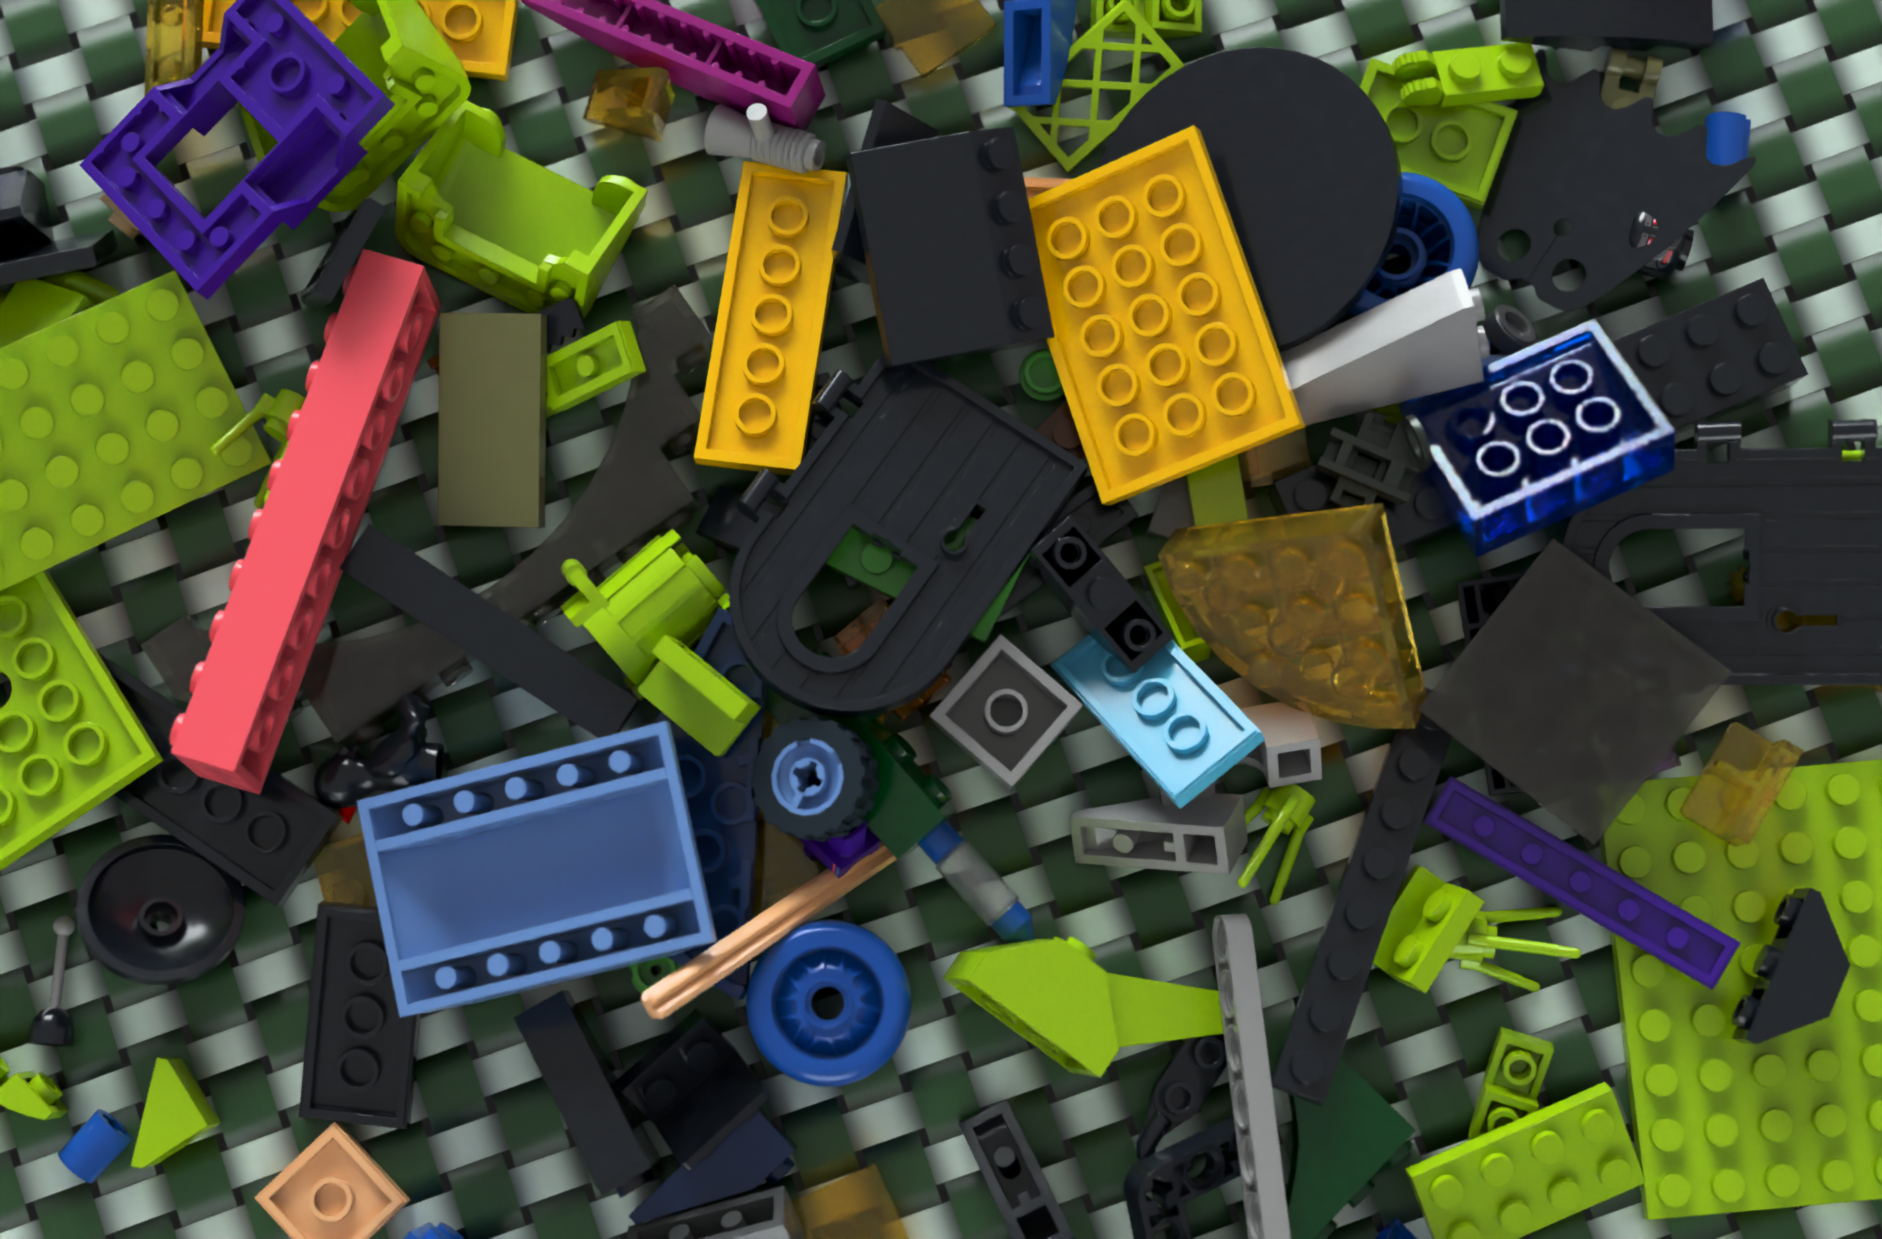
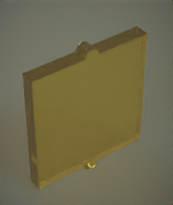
[875,0,996,79]

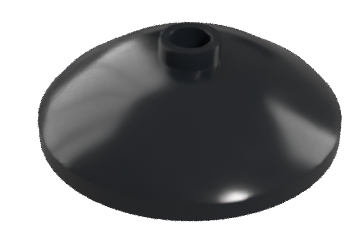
[76,834,246,985]

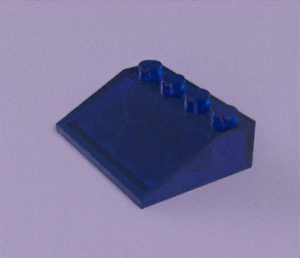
[1399,318,1675,558]

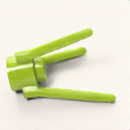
[210,388,305,508]
[1237,784,1316,906]
[1449,906,1581,992]

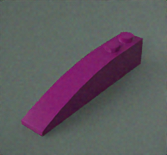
[521,0,826,131]

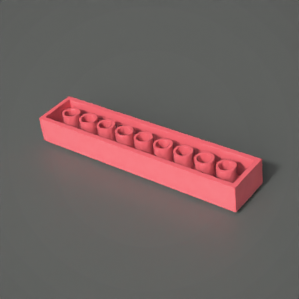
[170,248,442,795]

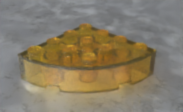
[1158,503,1428,729]

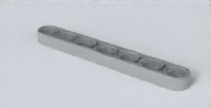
[1212,913,1291,1239]

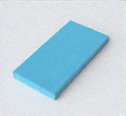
[1050,634,1265,809]

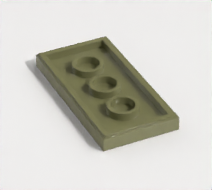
[438,313,547,528]

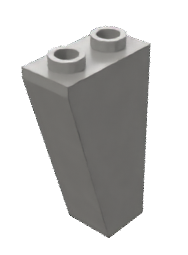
[1280,268,1490,426]

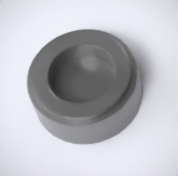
[1483,305,1536,356]

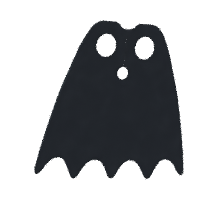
[1478,48,1756,311]

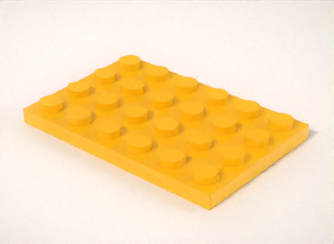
[1028,125,1305,506]

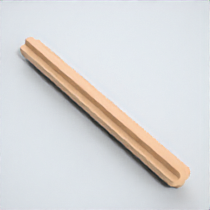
[641,836,897,1019]

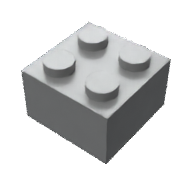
[930,634,1083,791]

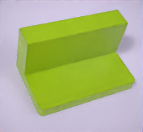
[638,635,761,757]

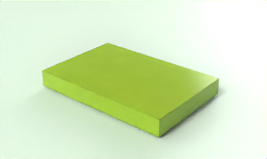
[1360,58,1518,211]

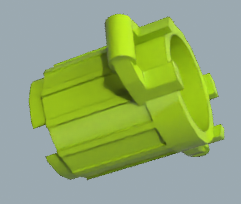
[560,529,730,701]

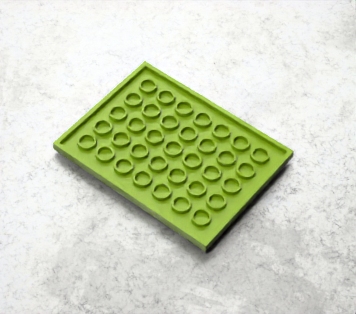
[1593,759,1882,1220]

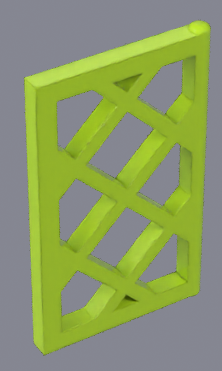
[1009,0,1185,173]

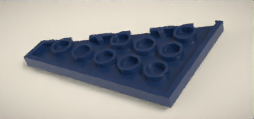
[654,607,767,1000]

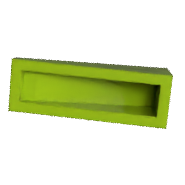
[1143,556,1213,663]

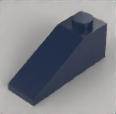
[629,1106,798,1224]

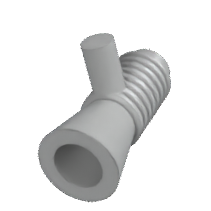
[704,103,826,174]

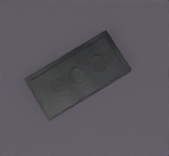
[299,901,421,1129]

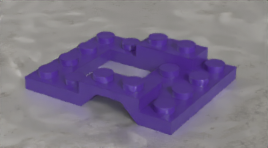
[80,0,395,300]

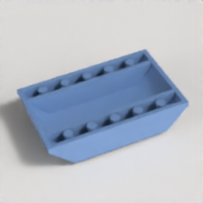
[357,721,717,1018]

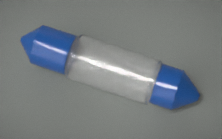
[919,821,1034,943]

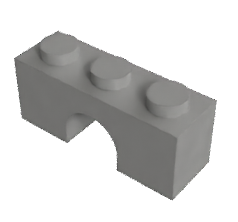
[1157,697,1322,806]

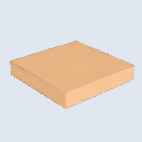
[254,1121,411,1239]

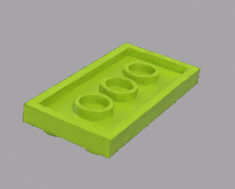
[1405,1082,1645,1239]

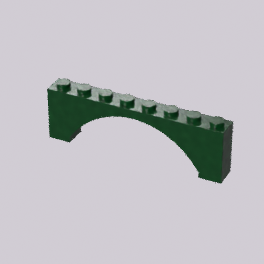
[1285,1057,1416,1239]

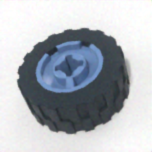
[750,716,880,842]

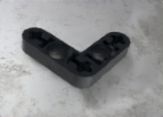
[1124,1117,1241,1239]

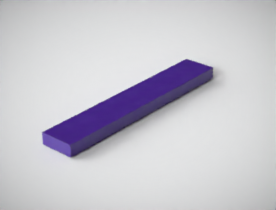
[1423,776,1740,990]

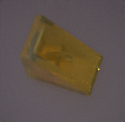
[583,67,675,142]

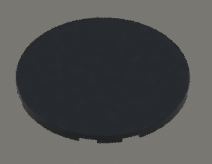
[1098,47,1402,353]

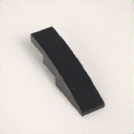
[1500,0,1714,52]

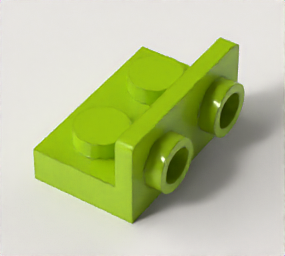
[1373,865,1485,994]

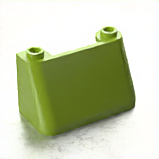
[238,0,471,212]
[395,100,648,319]

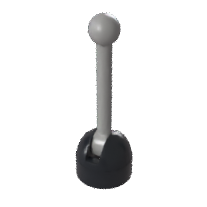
[28,915,75,1047]

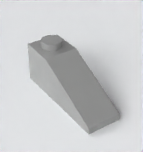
[1069,793,1248,875]

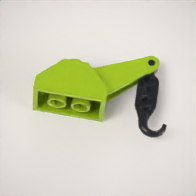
[942,936,1227,1180]

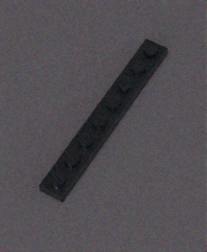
[1271,683,1464,1106]

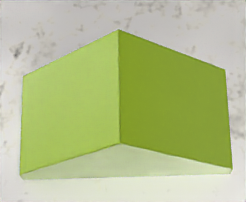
[131,1056,221,1169]

